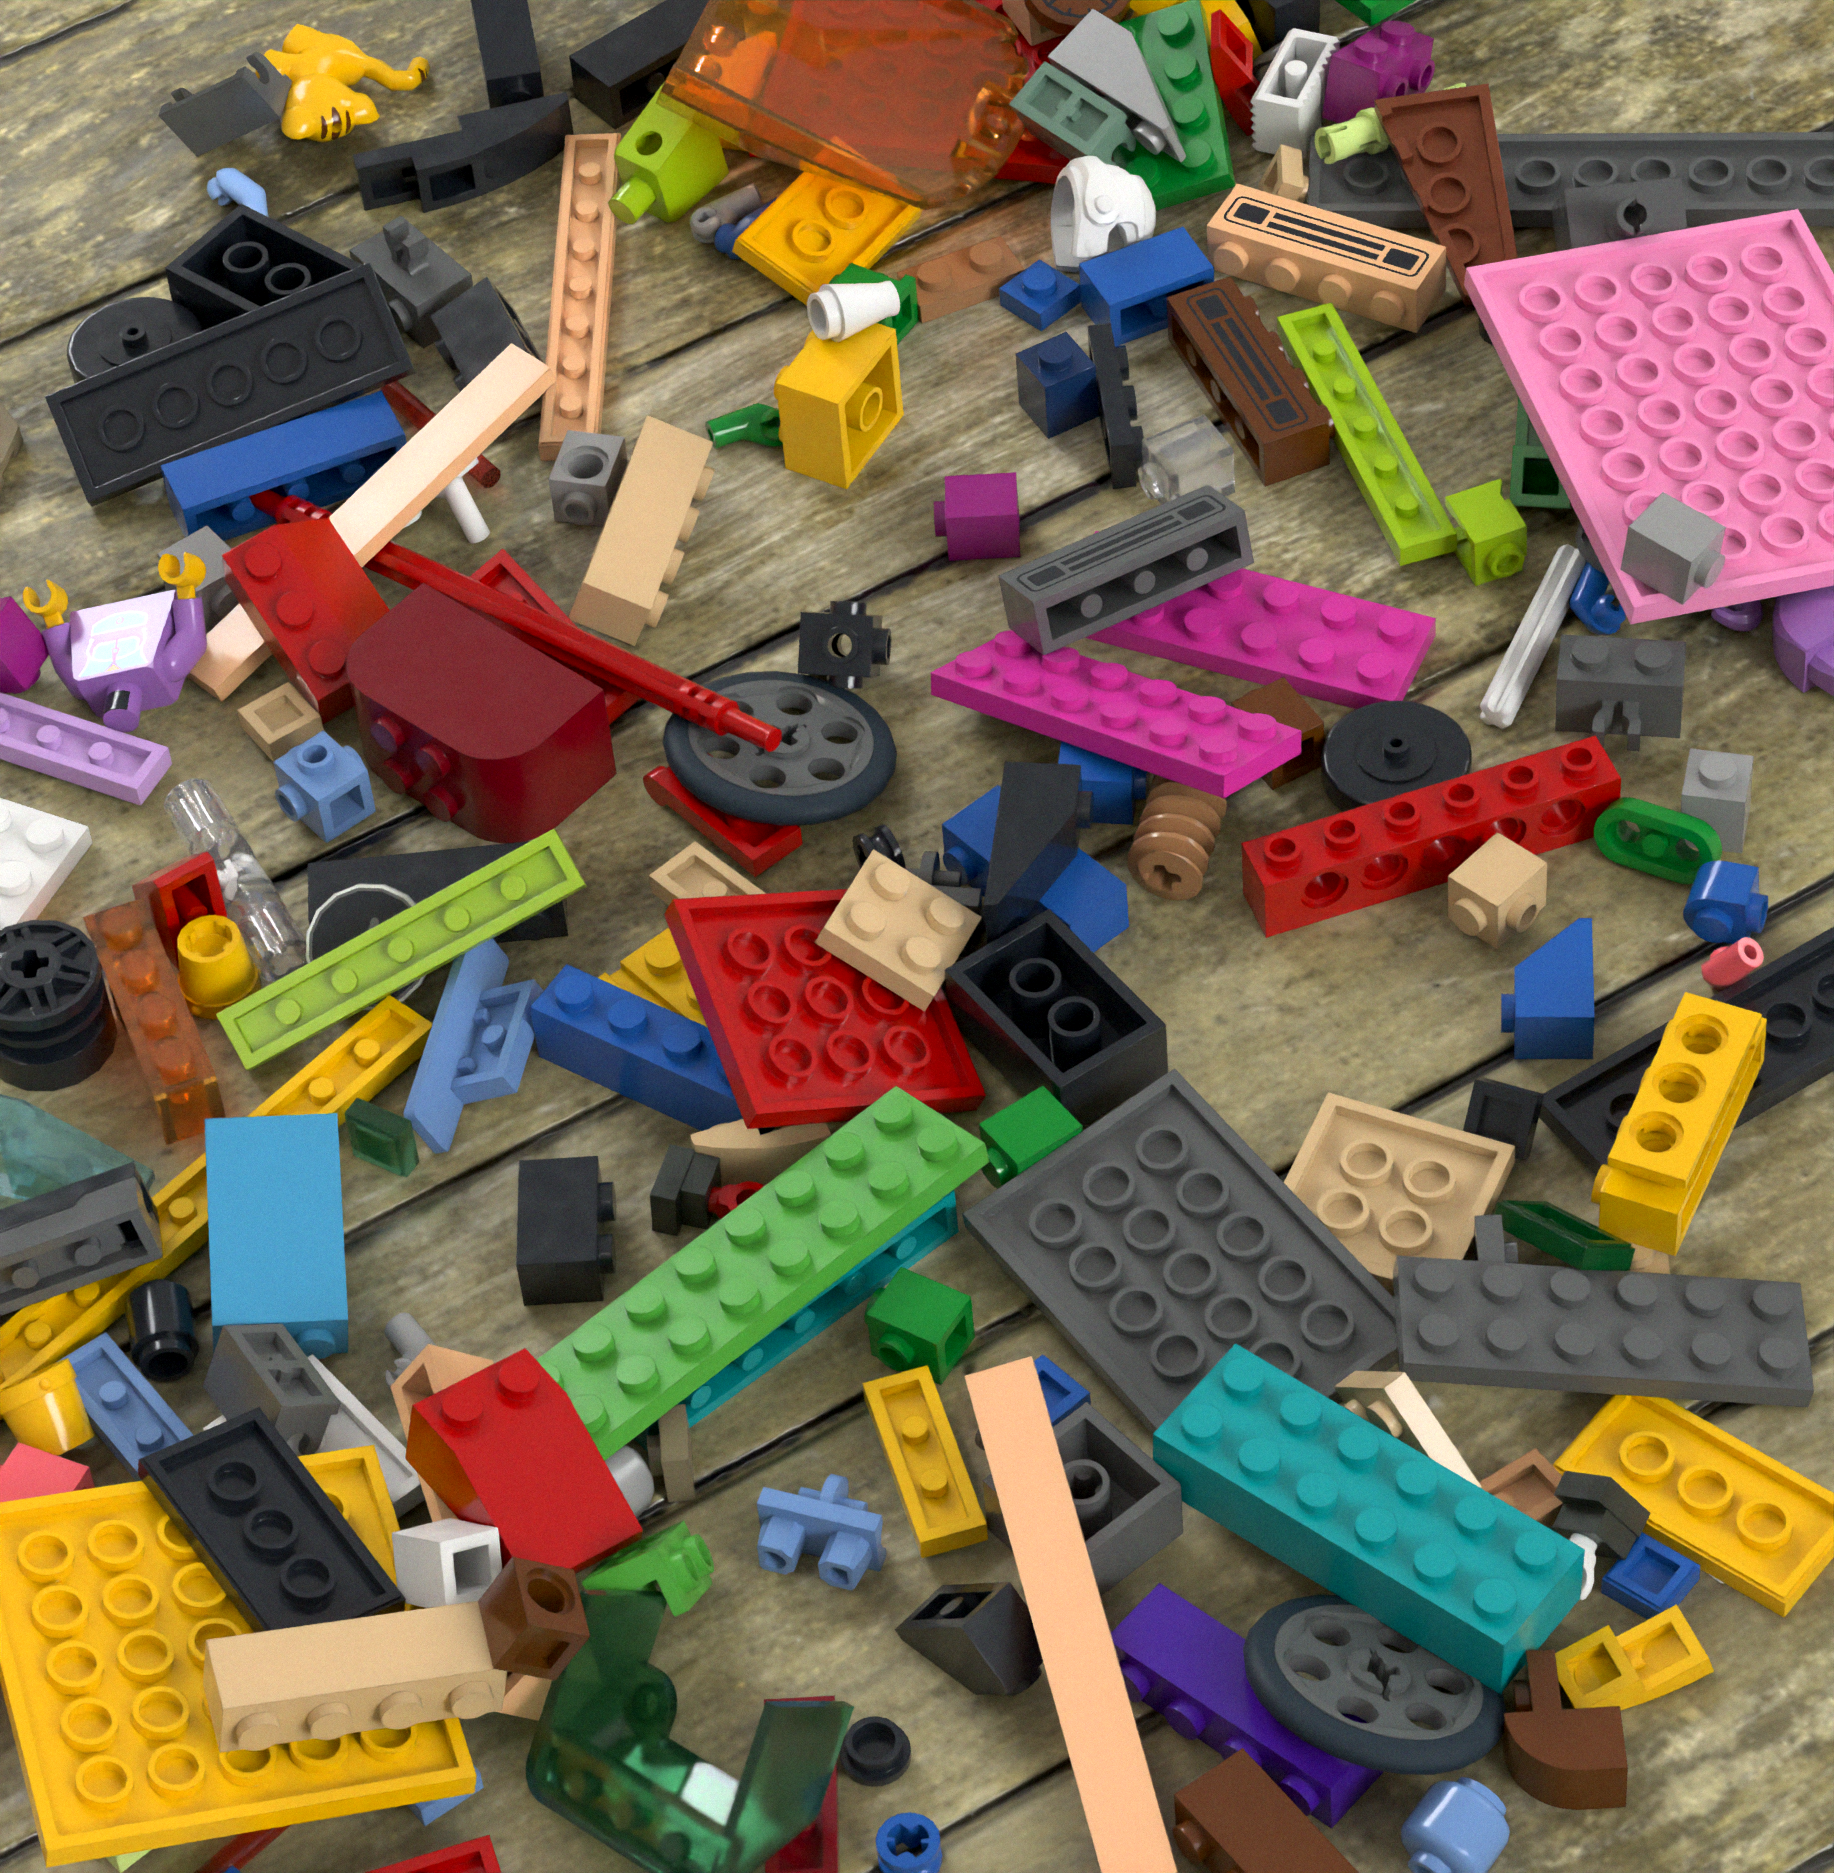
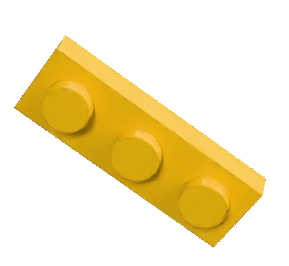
[862,1365,988,1558]

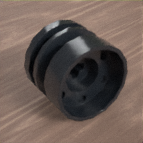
[0,920,118,1091]

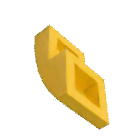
[1555,1604,1714,1710]

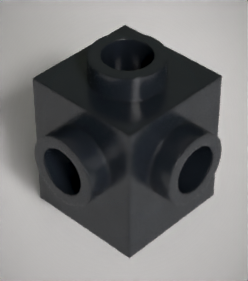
[798,601,892,689]

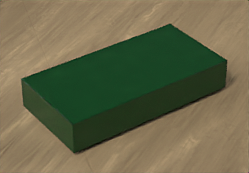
[1494,1200,1635,1271]

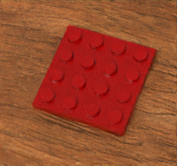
[664,889,986,1129]

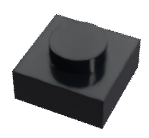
[1463,1077,1544,1160]

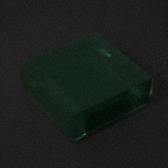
[344,1098,420,1178]

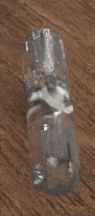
[163,778,308,982]

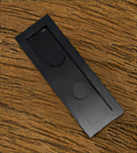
[1087,323,1146,489]

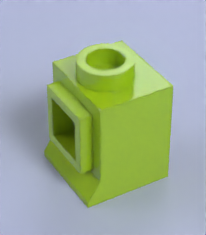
[1445,478,1527,586]

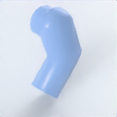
[207,168,269,217]

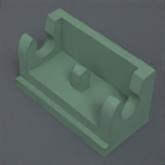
[1009,61,1136,166]

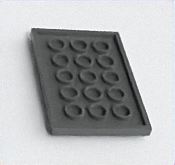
[962,1068,1398,1435]

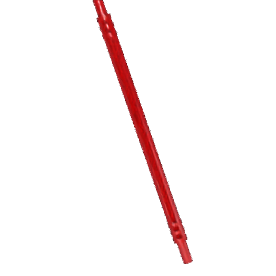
[249,490,782,752]

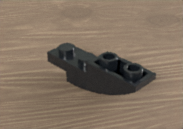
[353,92,574,213]

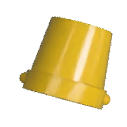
[177,915,261,1020]
[0,1358,94,1456]

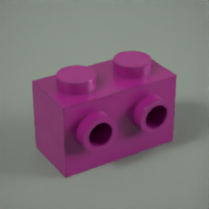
[1322,21,1435,123]

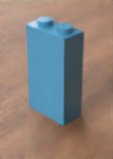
[204,1113,348,1359]

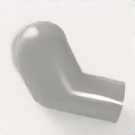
[690,182,764,244]

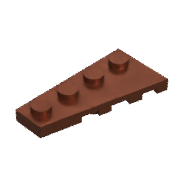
[1374,84,1518,306]

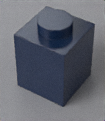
[1015,332,1099,439]

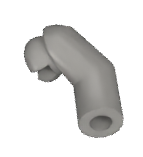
[384,1312,437,1390]

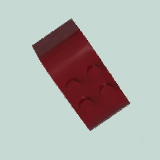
[347,583,617,843]

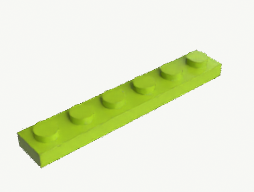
[1277,302,1457,566]
[216,829,587,1071]

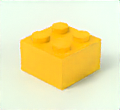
[774,323,904,489]

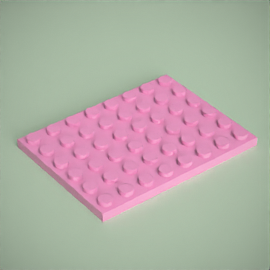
[1464,209,1834,625]

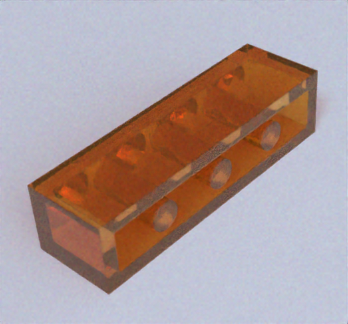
[83,898,226,1145]

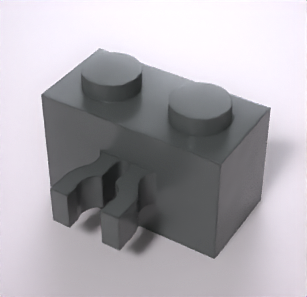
[349,216,473,349]
[1555,634,1686,751]

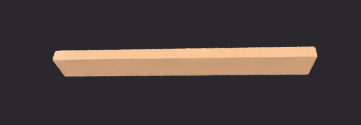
[538,133,622,461]
[186,343,557,702]
[965,1356,1178,1873]

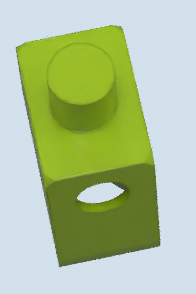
[608,82,729,225]

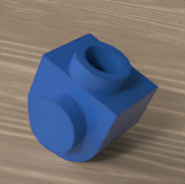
[1683,861,1768,944]

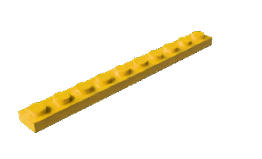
[0,995,433,1420]

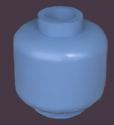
[1401,1777,1510,1873]

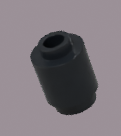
[125,1279,199,1382]

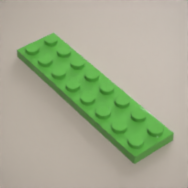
[537,1086,989,1461]

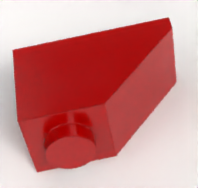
[132,851,228,971]

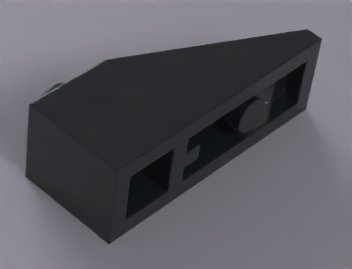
[984,761,1094,945]

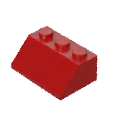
[221,518,390,724]

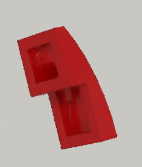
[1211,9,1260,136]

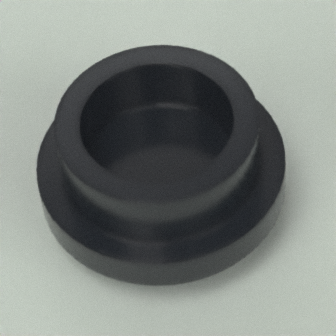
[839,1716,911,1787]

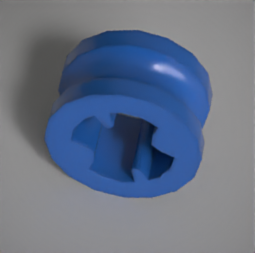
[875,1812,943,1873]

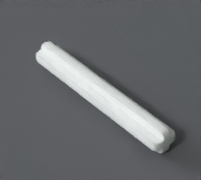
[1480,544,1587,729]

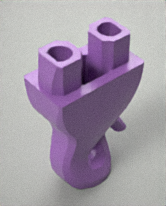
[1711,586,1834,697]

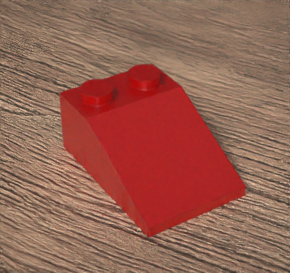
[405,1348,643,1574]

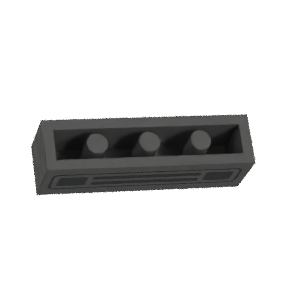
[998,485,1254,655]

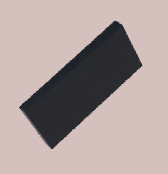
[138,1407,406,1633]

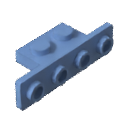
[404,938,543,1154]

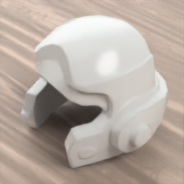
[1051,156,1156,272]

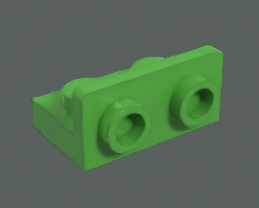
[582,1520,714,1617]

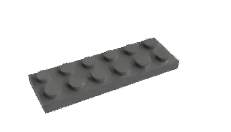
[1393,1255,1814,1407]

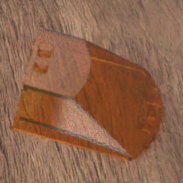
[656,0,1029,210]

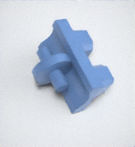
[757,1474,887,1591]

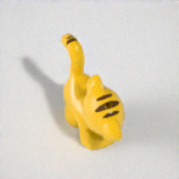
[255,24,430,143]

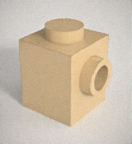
[1448,832,1547,949]

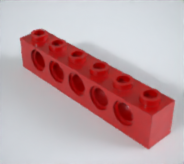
[1241,735,1621,938]

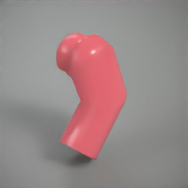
[1701,937,1764,992]

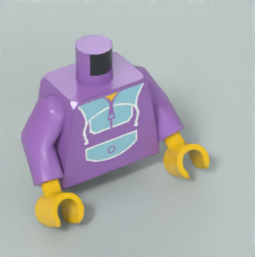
[22,552,207,732]

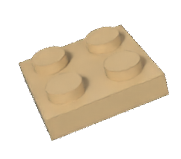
[814,849,982,1012]

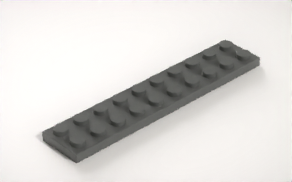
[1308,132,1834,229]

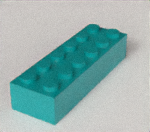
[1153,1343,1585,1694]

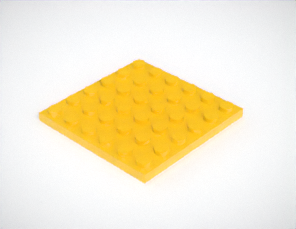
[0,1445,477,1868]

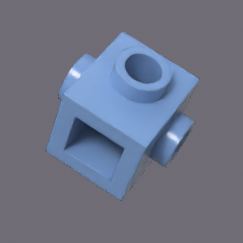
[274,731,376,843]

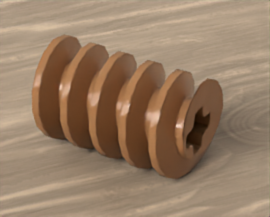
[1127,774,1227,900]

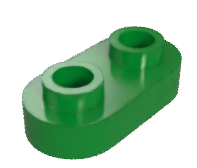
[1594,797,1722,885]

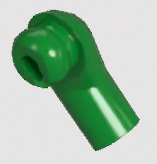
[705,403,783,449]

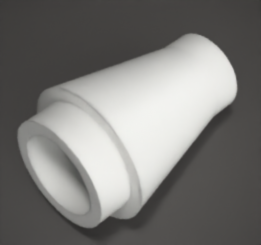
[807,281,900,342]

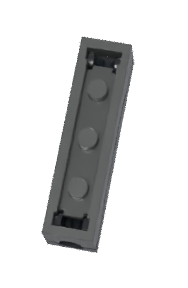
[0,1161,163,1316]

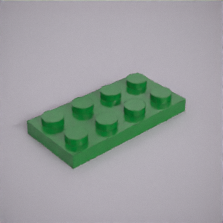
[1113,0,1236,211]

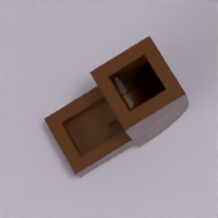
[1503,1649,1628,1810]

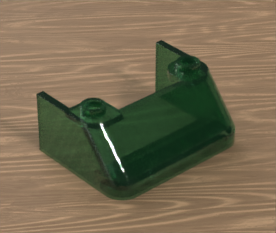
[526,1590,854,1873]

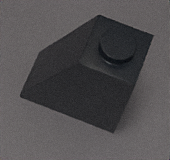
[470,0,544,109]

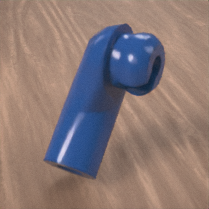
[1569,562,1626,636]

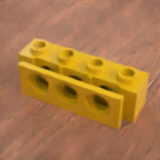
[1591,992,1767,1256]

